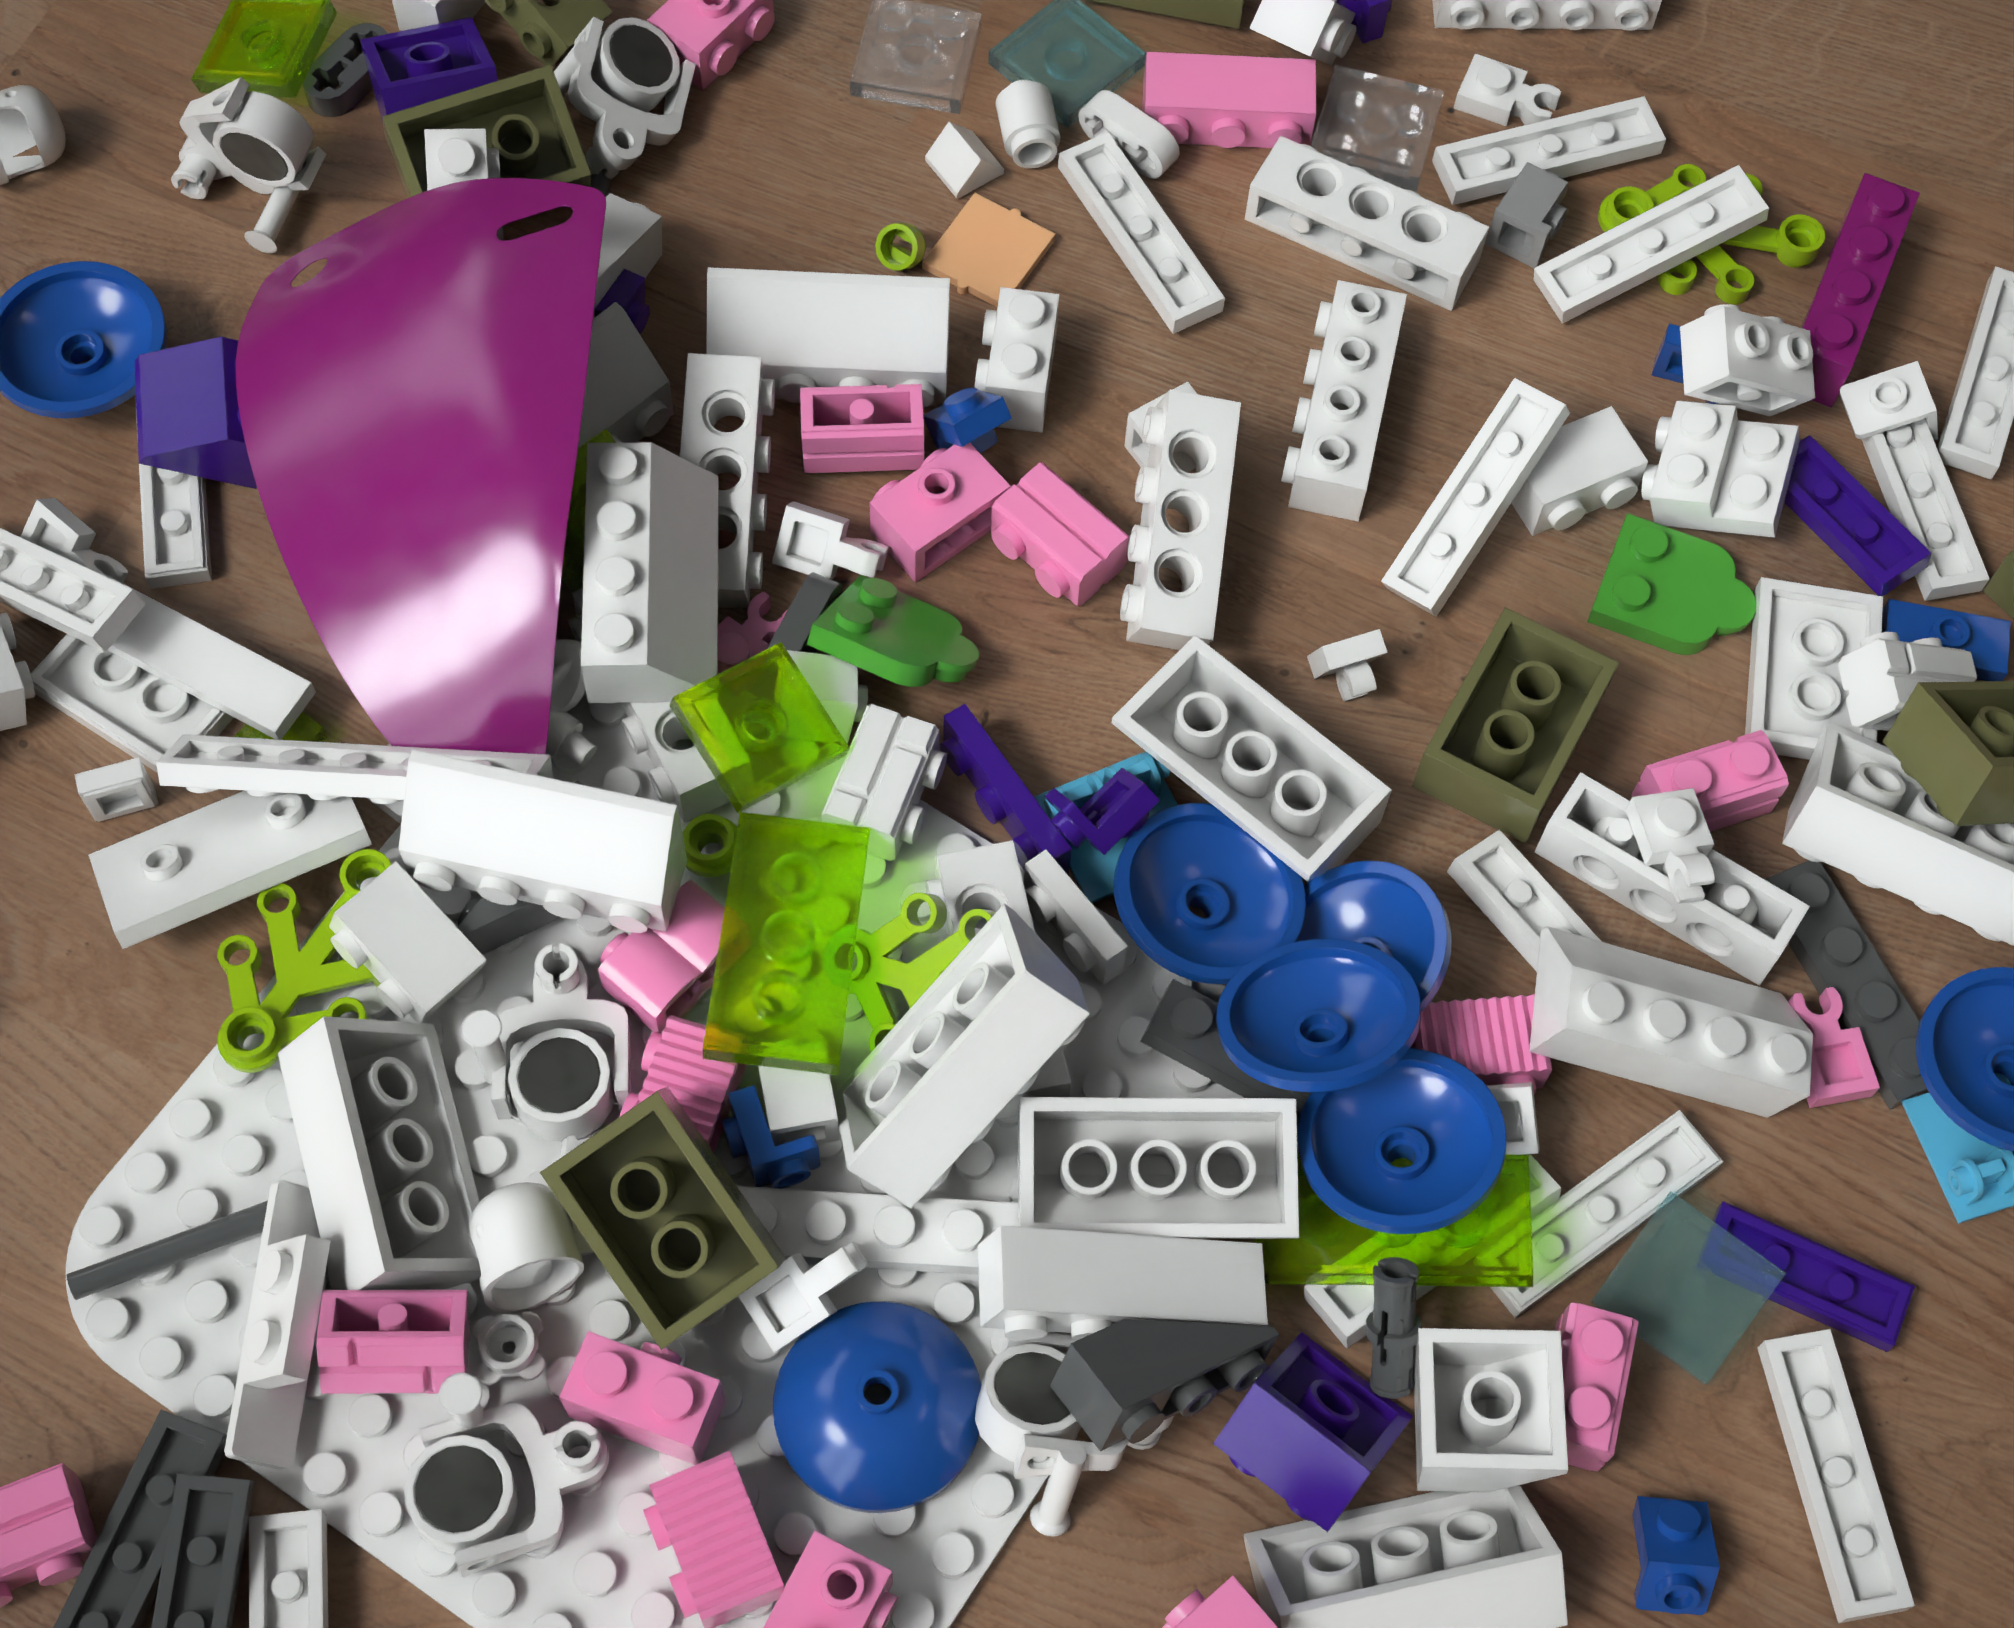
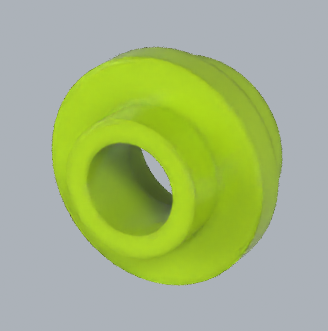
[682,814,744,878]

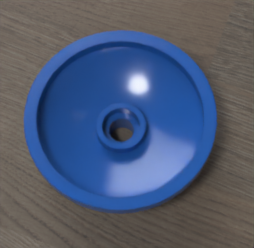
[0,261,167,419]
[1114,803,1306,985]
[1295,861,1452,1013]
[1216,939,1421,1093]
[1916,967,2014,1151]
[1298,1048,1506,1234]
[773,1302,982,1513]

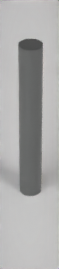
[66,1200,268,1300]

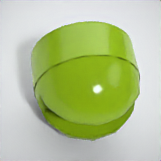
[875,223,927,271]

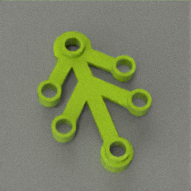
[1598,164,1825,305]
[217,849,391,1073]
[823,893,996,1052]

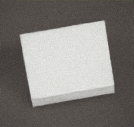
[925,121,1004,199]

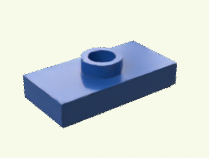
[1882,599,2011,681]

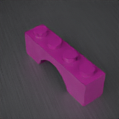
[1801,173,1920,408]

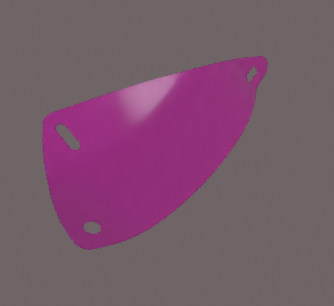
[236,178,606,755]

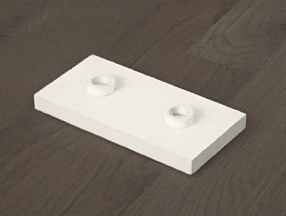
[88,790,372,949]

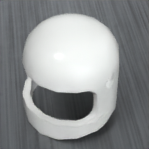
[0,85,66,185]
[469,1182,584,1314]

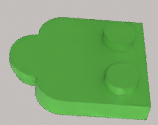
[1587,513,1756,655]
[807,575,979,687]

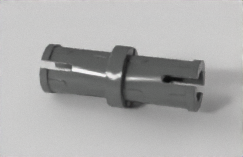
[1366,1257,1422,1399]

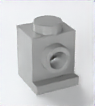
[1486,162,1568,268]

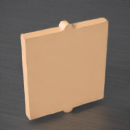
[922,193,1056,307]

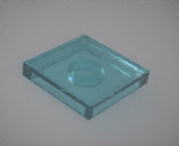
[988,0,1146,128]
[1591,1191,1786,1385]

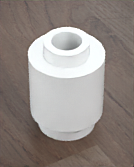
[995,80,1061,168]

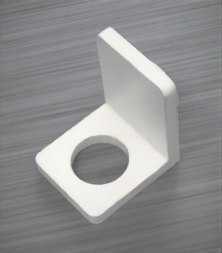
[1840,361,1938,441]

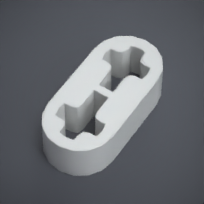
[1078,90,1180,179]

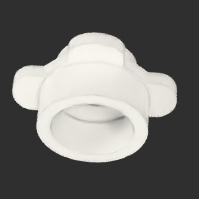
[473,1311,545,1385]

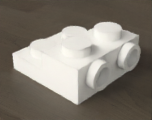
[1642,401,1800,538]

